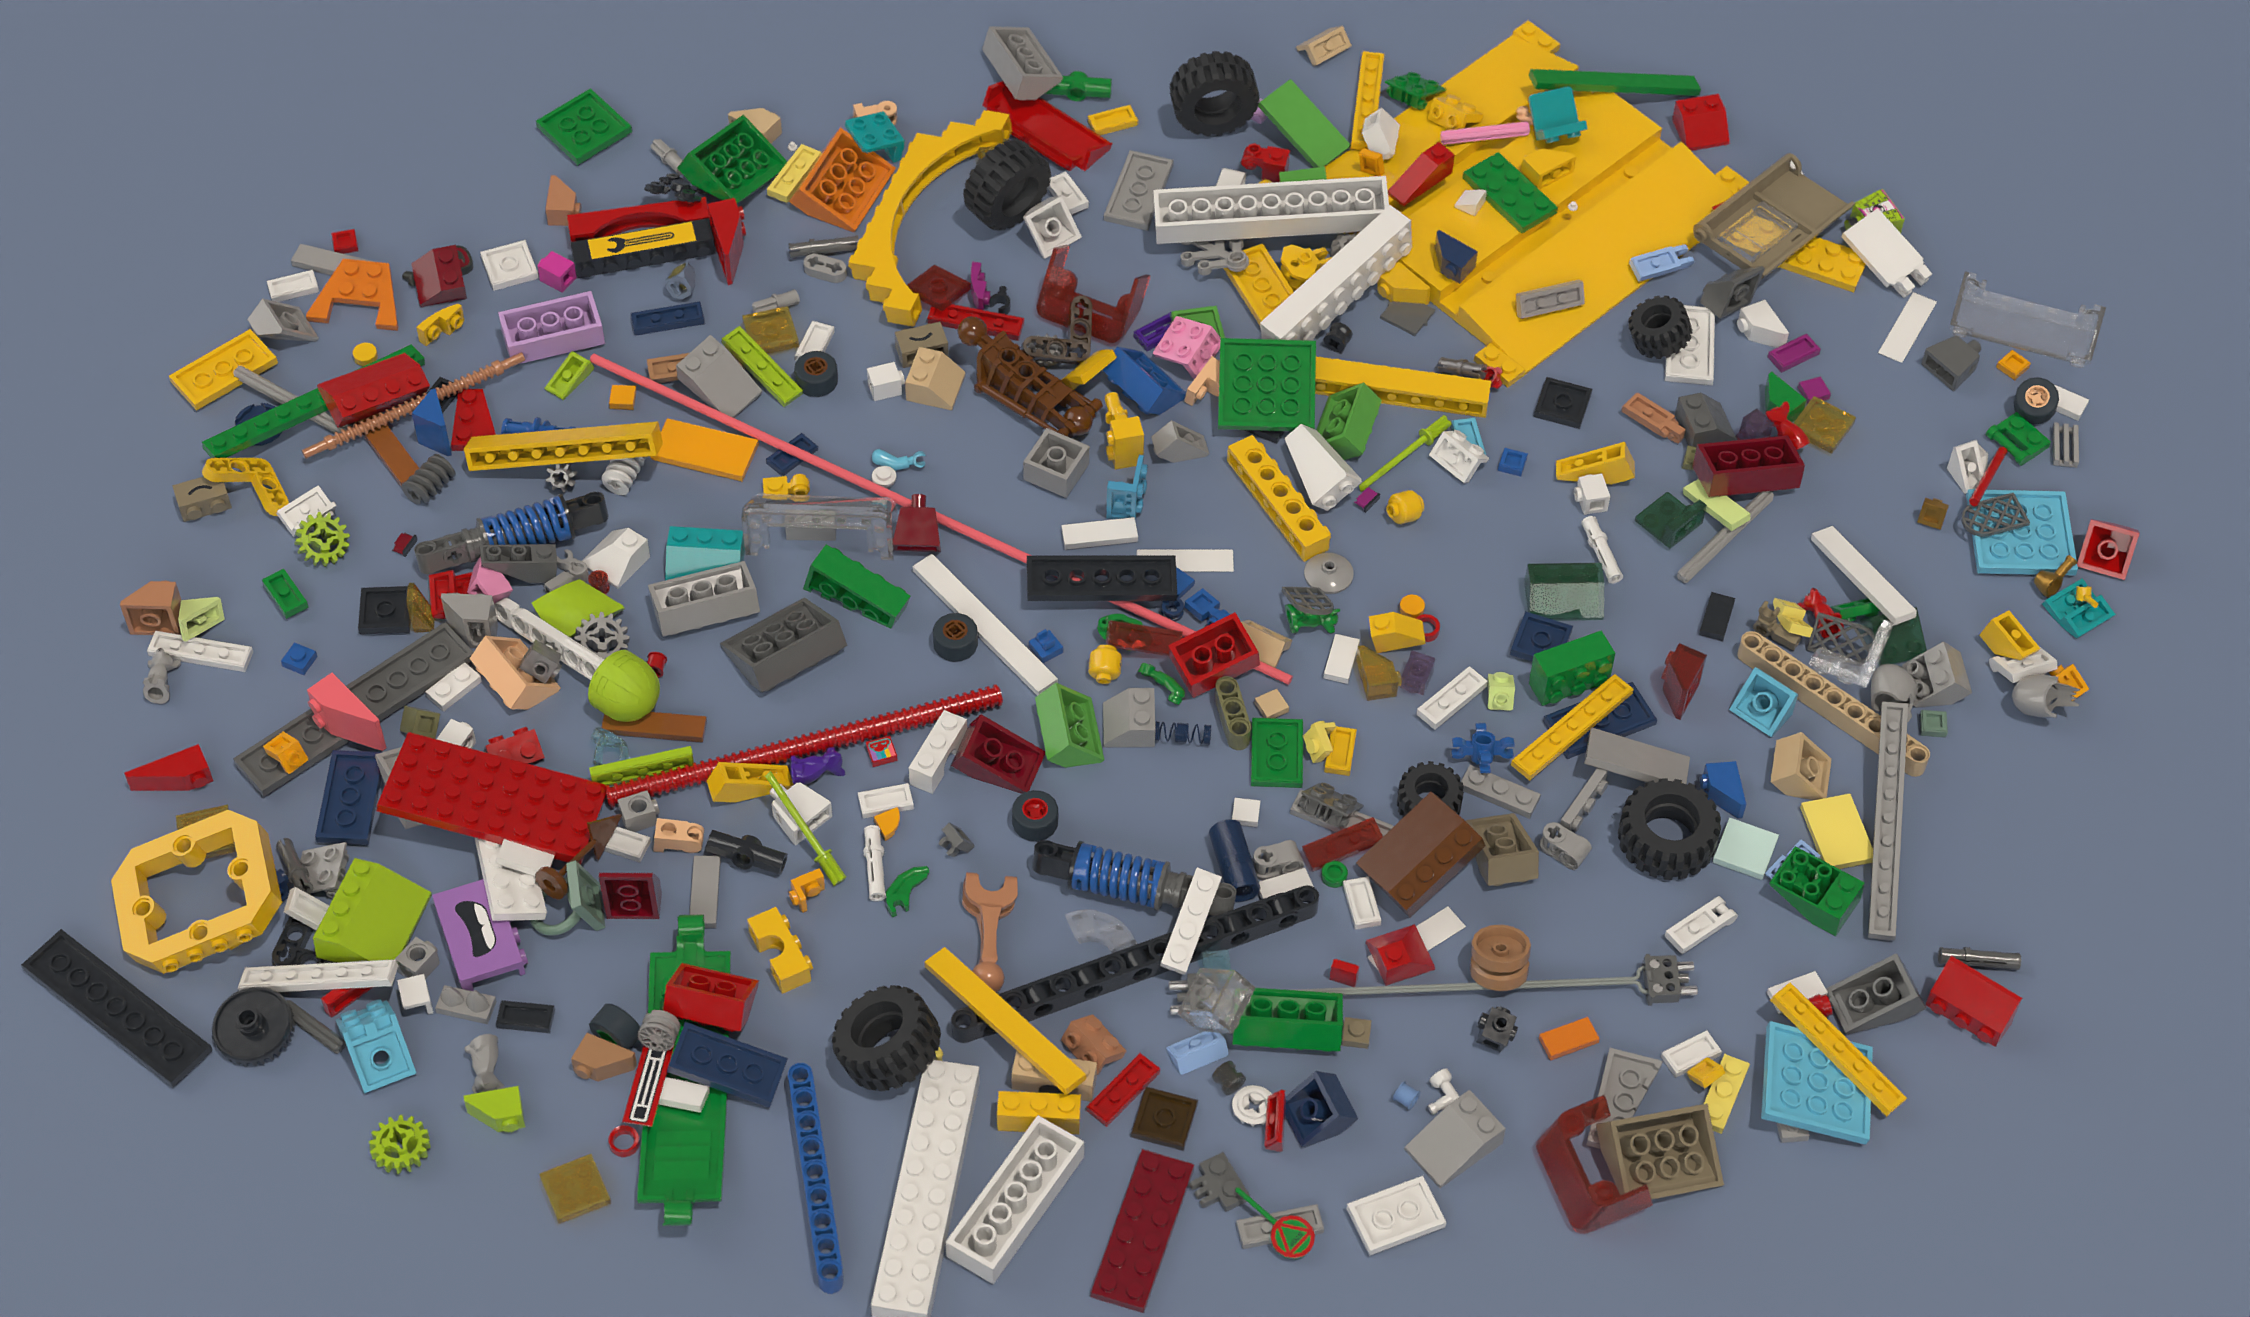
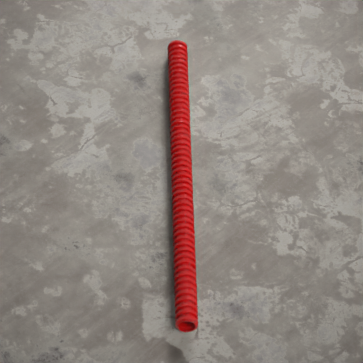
[605,684,1003,808]

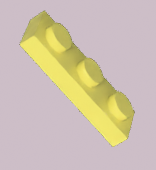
[767,144,821,203]
[1704,1054,1750,1134]

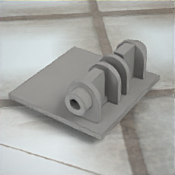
[294,842,349,898]

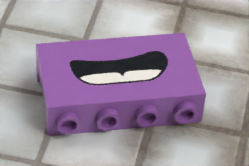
[432,879,528,991]

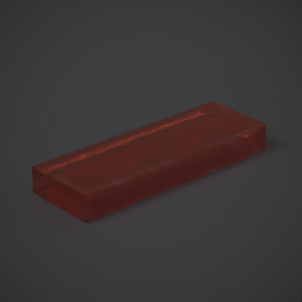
[1106,620,1183,656]
[1302,817,1383,872]

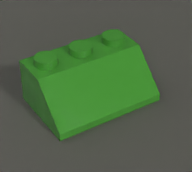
[1316,382,1382,460]
[1035,683,1105,768]

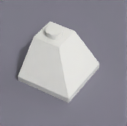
[1023,196,1081,259]
[582,528,650,589]

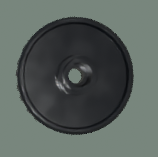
[212,986,296,1067]

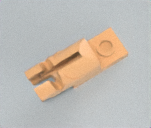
[1184,356,1220,406]

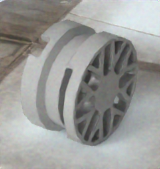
[638,1010,680,1051]

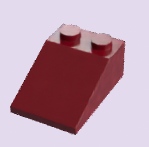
[951,714,1045,794]
[599,873,662,919]

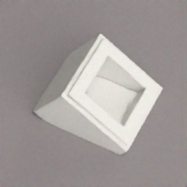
[1454,190,1487,216]

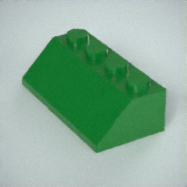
[1232,987,1343,1052]

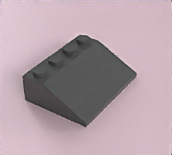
[720,597,847,692]

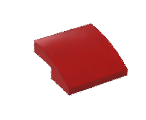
[429,570,472,619]

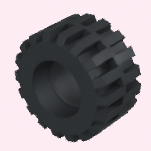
[1628,295,1692,359]
[1397,761,1464,817]

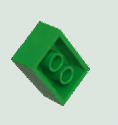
[1529,630,1616,706]

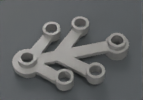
[1180,239,1249,275]

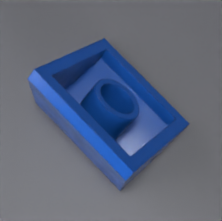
[412,389,452,456]

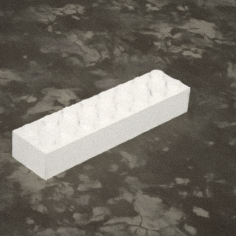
[1260,205,1412,341]

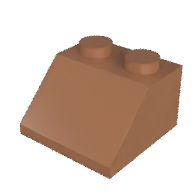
[120,580,182,635]

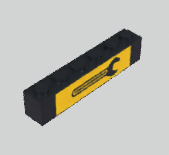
[570,218,715,279]

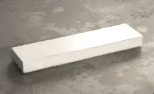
[147,631,253,672]

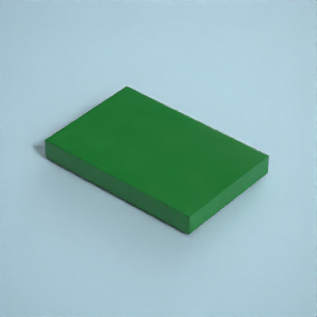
[1251,718,1303,788]

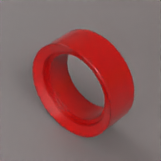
[1415,614,1440,642]
[608,1125,640,1157]

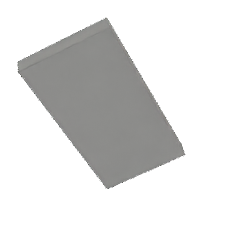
[1104,150,1174,231]
[1584,728,1690,784]

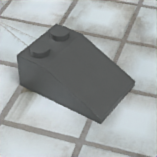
[1826,953,1927,1035]

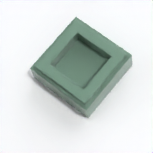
[1919,710,1948,737]

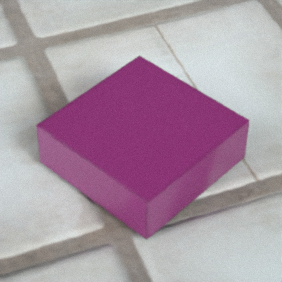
[1798,376,1831,405]

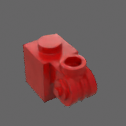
[1241,144,1290,183]

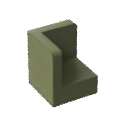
[400,706,440,739]

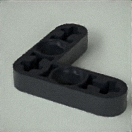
[272,916,337,966]

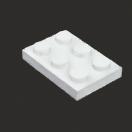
[1347,1176,1446,1255]

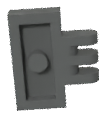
[1189,1152,1250,1212]

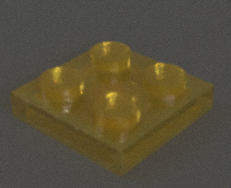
[742,306,799,354]
[1794,396,1856,454]

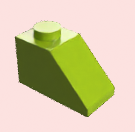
[464,1086,525,1132]

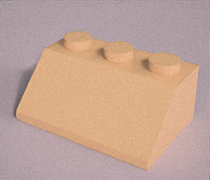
[470,636,561,710]

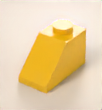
[1521,149,1576,190]
[1377,261,1431,305]
[1979,610,2041,660]
[1369,612,1426,653]

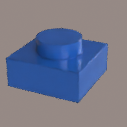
[281,642,318,675]

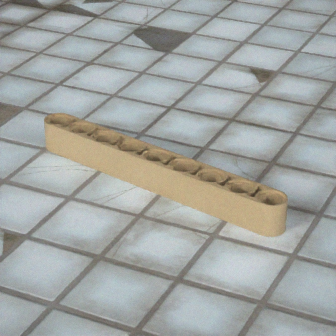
[1737,631,1930,777]

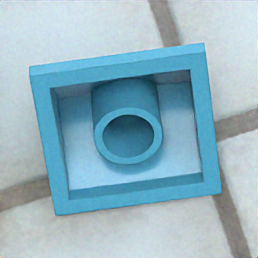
[1729,667,1798,737]

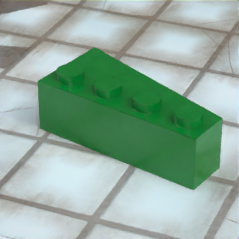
[803,544,911,629]

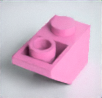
[467,556,513,604]

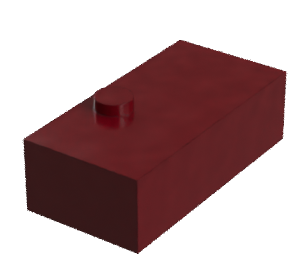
[1692,435,1805,497]

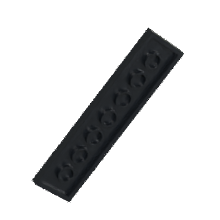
[21,929,213,1088]

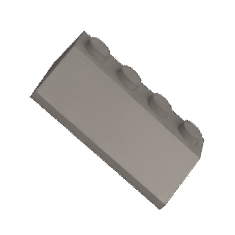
[982,27,1063,101]
[648,561,760,636]

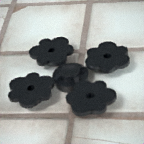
[644,173,709,203]

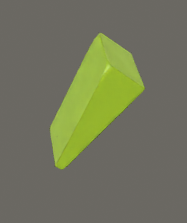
[544,351,595,400]

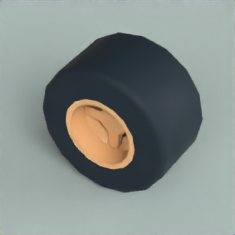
[2014,377,2059,424]

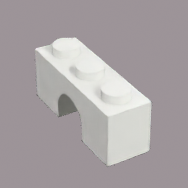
[909,710,967,794]

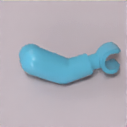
[872,449,926,471]

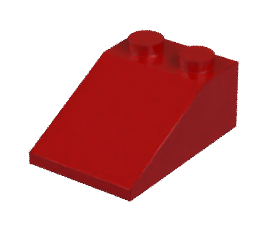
[708,198,746,285]

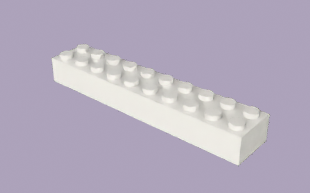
[1153,176,1389,244]
[871,1060,980,1317]

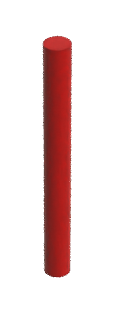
[1969,447,2007,506]

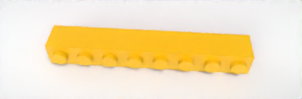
[1315,356,1491,418]
[464,421,663,471]

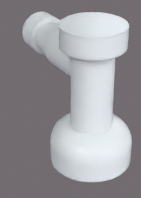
[1427,1069,1460,1115]

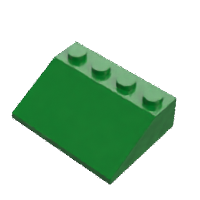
[677,114,788,204]

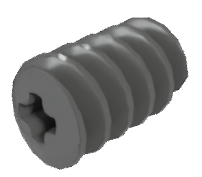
[401,454,456,505]

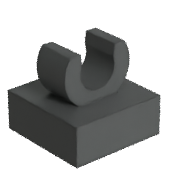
[939,823,975,857]

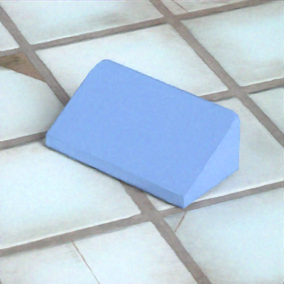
[1166,1028,1228,1075]

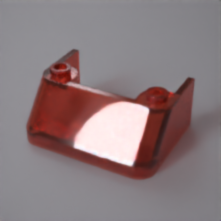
[1036,245,1151,343]
[1536,1095,1653,1234]

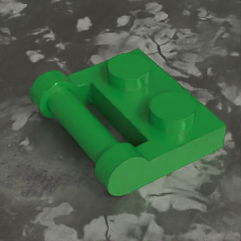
[1986,412,2051,466]

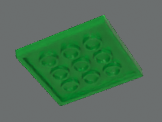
[1218,338,1316,431]

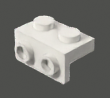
[276,485,337,537]

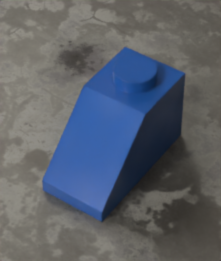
[1700,761,1746,819]

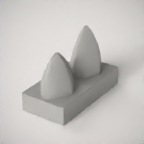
[435,985,497,1024]

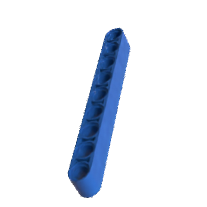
[788,1063,844,1294]

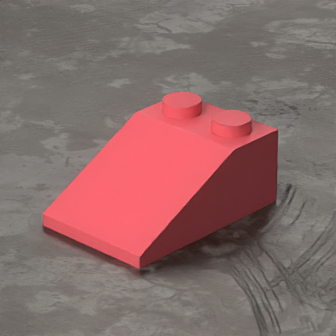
[307,673,387,751]

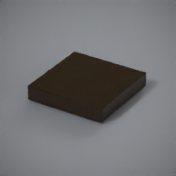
[1131,1087,1198,1151]

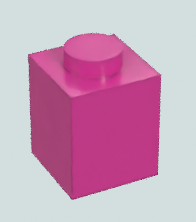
[537,251,577,293]

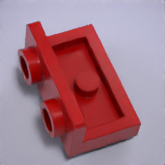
[484,727,545,764]

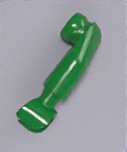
[1138,663,1185,705]

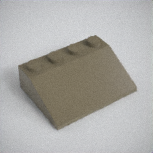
[1596,1103,1724,1204]

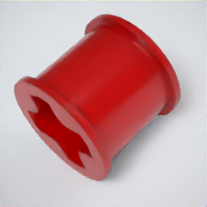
[647,652,667,678]

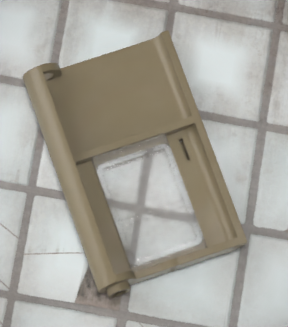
[1693,153,1855,279]

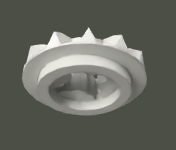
[1232,1085,1271,1127]

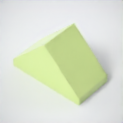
[178,597,225,642]

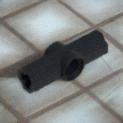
[706,830,788,875]

